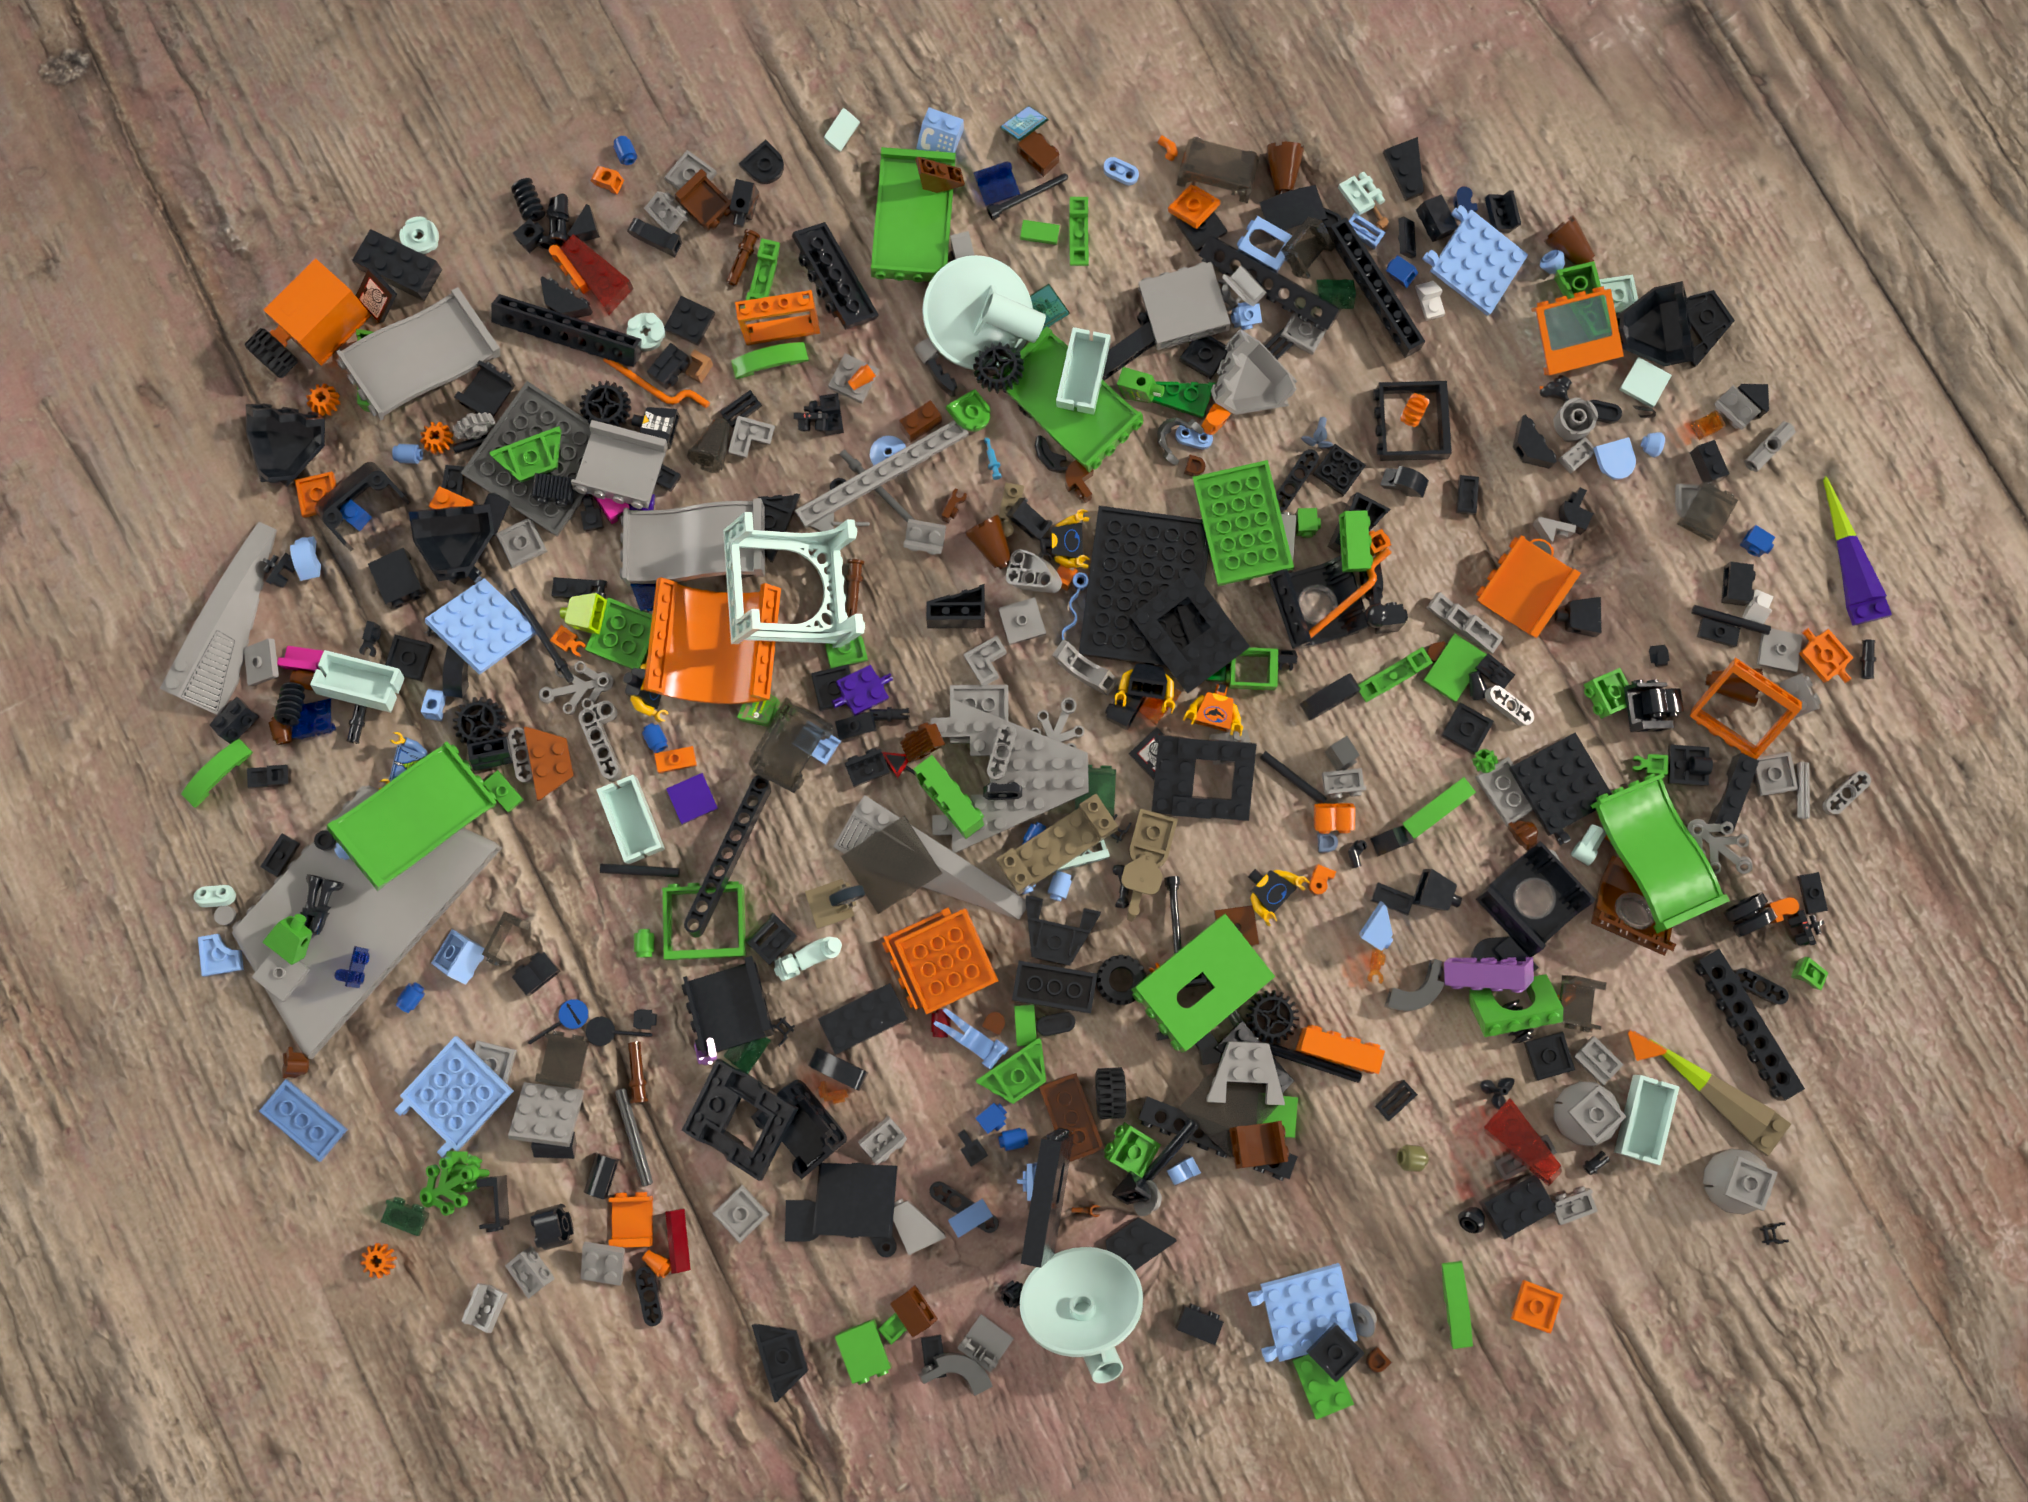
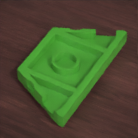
[489,426,561,483]
[976,1038,1046,1104]

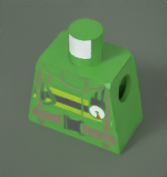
[1117,367,1165,403]
[737,694,787,727]

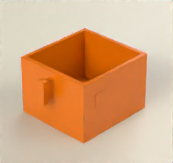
[263,258,372,366]

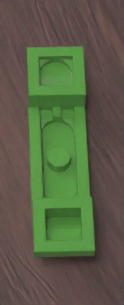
[1069,197,1089,266]
[744,238,780,308]
[731,342,809,379]
[1359,647,1433,703]
[181,739,253,808]

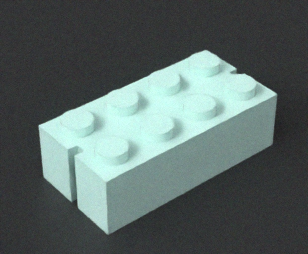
[1056,327,1111,415]
[310,650,405,713]
[596,775,665,865]
[1614,1075,1679,1165]

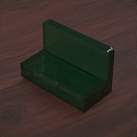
[724,1037,771,1073]

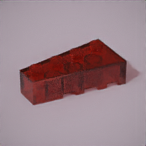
[561,234,634,315]
[1484,1098,1562,1186]

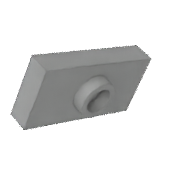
[1558,437,1595,474]

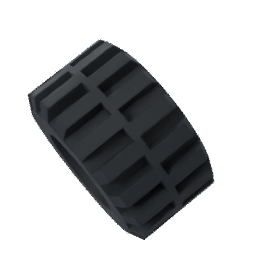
[244,328,298,378]
[1096,955,1147,1005]
[1095,1067,1126,1119]

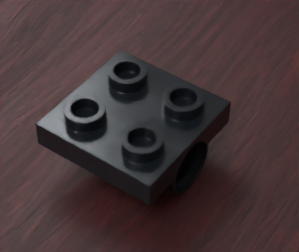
[1668,745,1713,787]

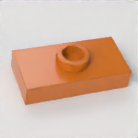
[654,746,697,773]

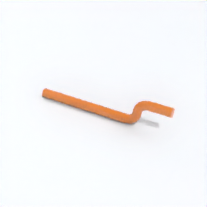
[603,358,710,408]
[1309,547,1392,638]

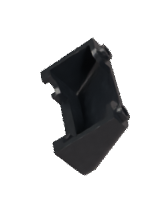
[751,1079,847,1180]

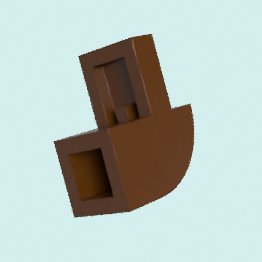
[1065,460,1094,503]

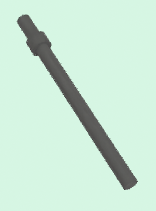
[839,449,915,523]

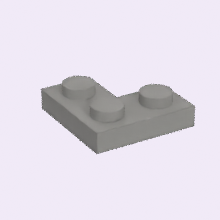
[728,416,775,458]
[963,636,1007,687]

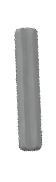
[1797,762,1810,819]

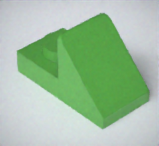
[1791,957,1828,990]

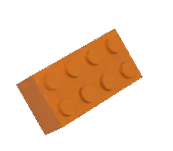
[1295,1025,1385,1074]

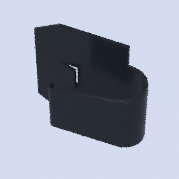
[1632,405,1656,418]
[1649,644,1670,667]
[633,1009,657,1030]

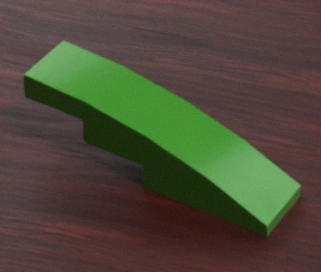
[1402,777,1476,839]
[1441,1261,1473,1349]

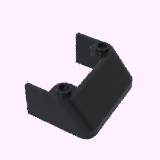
[315,462,410,551]

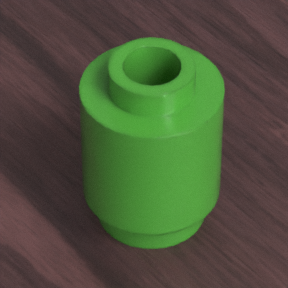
[634,929,654,958]

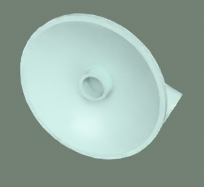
[922,255,1046,370]
[1020,1247,1143,1383]

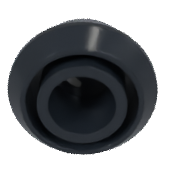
[1458,1207,1485,1234]

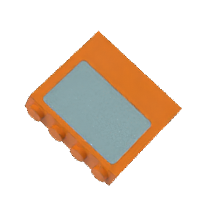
[1531,286,1624,375]

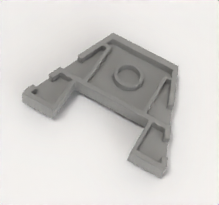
[1206,1041,1285,1105]

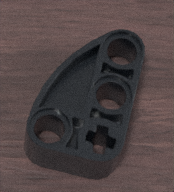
[1300,673,1361,721]
[808,1048,869,1091]

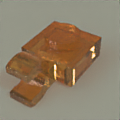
[1367,948,1386,984]

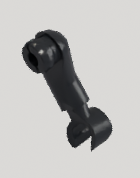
[1113,864,1129,908]

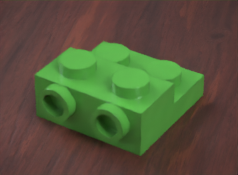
[1584,668,1629,719]
[1104,1122,1161,1178]

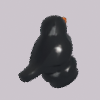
[1539,375,1572,402]

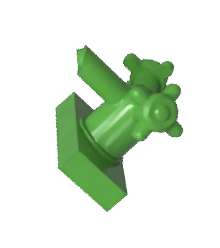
[446,1151,490,1193]

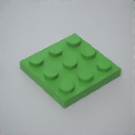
[585,597,652,669]

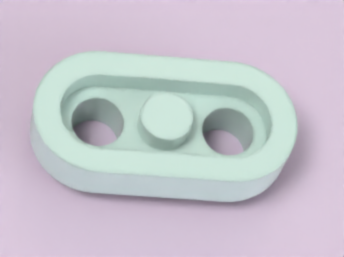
[194,885,236,907]

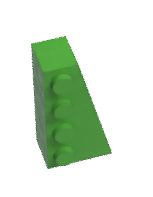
[913,755,984,839]

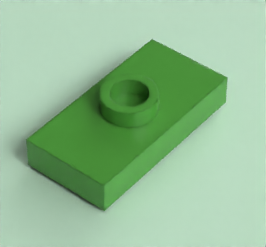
[484,770,524,812]

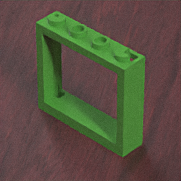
[662,881,746,960]

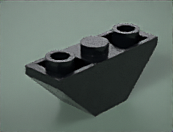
[540,276,593,318]
[1513,414,1557,469]

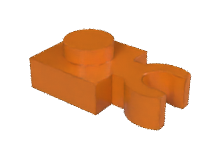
[550,625,586,657]

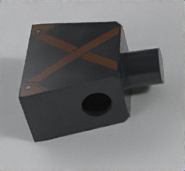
[730,179,759,228]

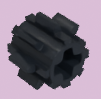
[1000,1280,1023,1308]

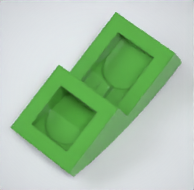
[1014,1005,1036,1046]

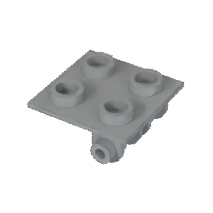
[958,1314,1014,1373]

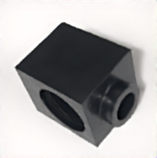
[513,219,544,253]

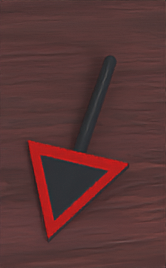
[882,752,916,779]

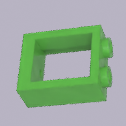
[1225,648,1278,690]

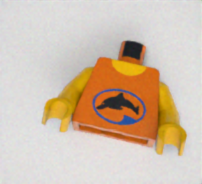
[1183,684,1243,736]

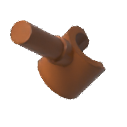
[1072,1204,1100,1217]

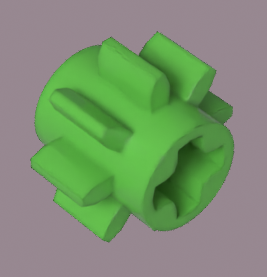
[1472,749,1498,773]

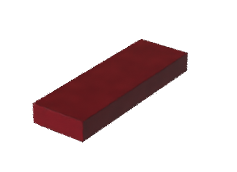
[665,1209,691,1274]

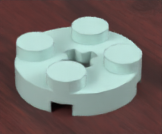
[399,217,439,254]
[627,313,665,351]

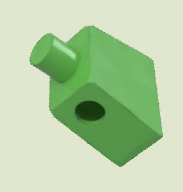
[263,914,312,965]

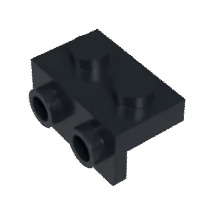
[1484,190,1521,233]
[209,697,259,744]
[844,748,890,788]

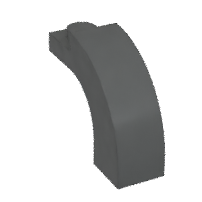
[1384,959,1444,1011]
[918,1353,993,1396]

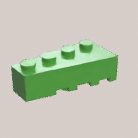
[1554,261,1612,341]

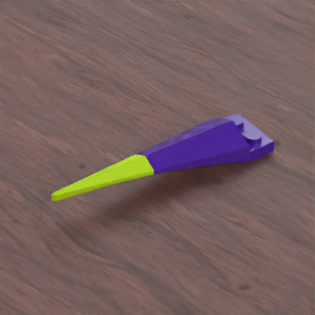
[1823,476,1892,626]

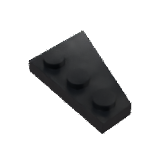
[1383,137,1424,201]

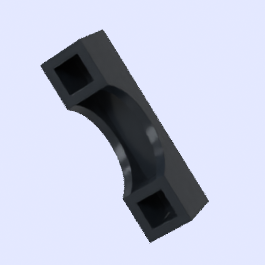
[1708,753,1759,835]

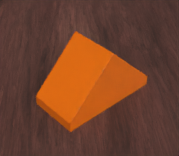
[1628,1029,1667,1061]

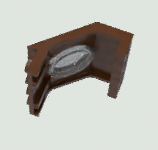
[1591,855,1676,956]

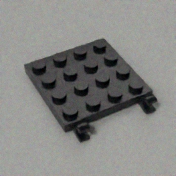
[1509,732,1612,845]

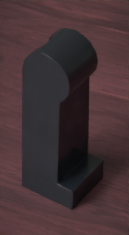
[627,218,682,257]

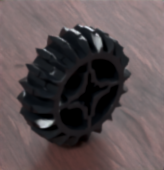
[973,342,1024,394]
[579,380,632,427]
[453,697,507,744]
[1245,990,1299,1044]

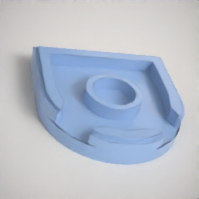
[1593,437,1636,480]

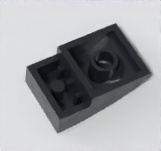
[1259,185,1328,240]

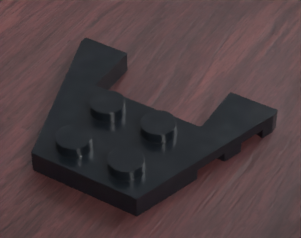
[1686,290,1735,367]
[1025,895,1101,966]

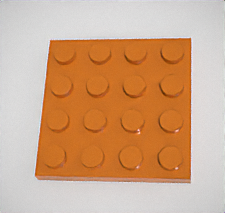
[894,908,998,1015]

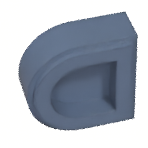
[1317,832,1338,853]

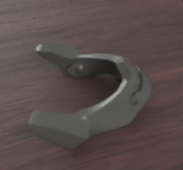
[1157,417,1204,465]

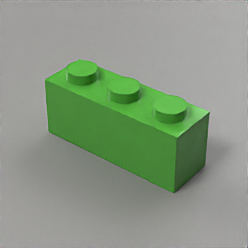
[1339,511,1373,572]

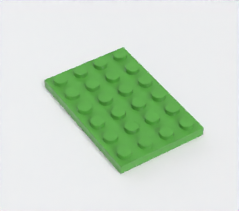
[1193,460,1294,586]

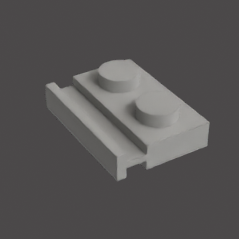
[1573,1036,1624,1085]

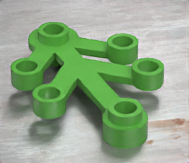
[420,1157,479,1216]

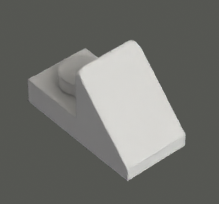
[1415,281,1445,321]
[1742,589,1774,624]

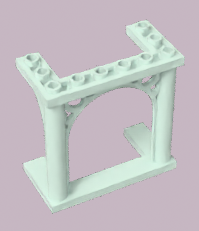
[723,512,865,648]

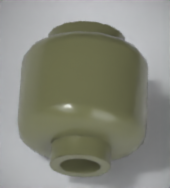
[1397,1145,1429,1172]

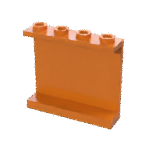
[1476,535,1581,638]

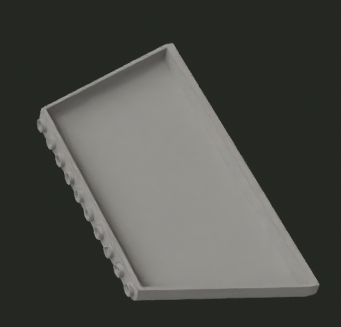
[232,785,502,1059]

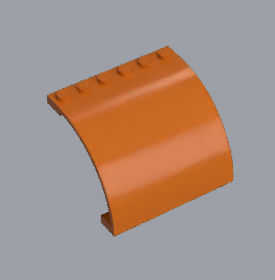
[643,577,781,704]

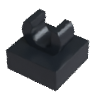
[1278,649,1298,671]

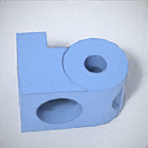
[421,689,446,721]
[1167,1156,1201,1185]

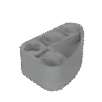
[1006,549,1062,593]

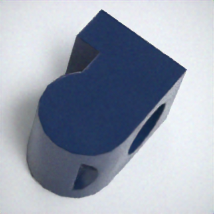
[1453,186,1478,213]

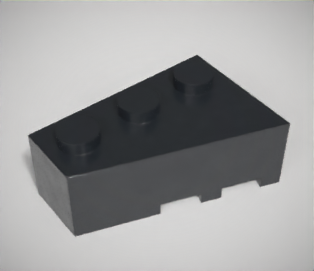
[926,584,985,628]

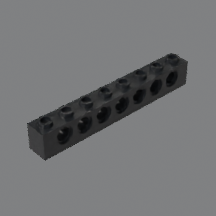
[1327,217,1425,358]
[1198,235,1342,331]
[491,294,642,367]
[1693,949,1805,1101]
[1137,1096,1298,1181]

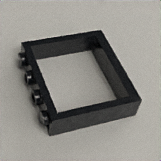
[1373,381,1452,461]

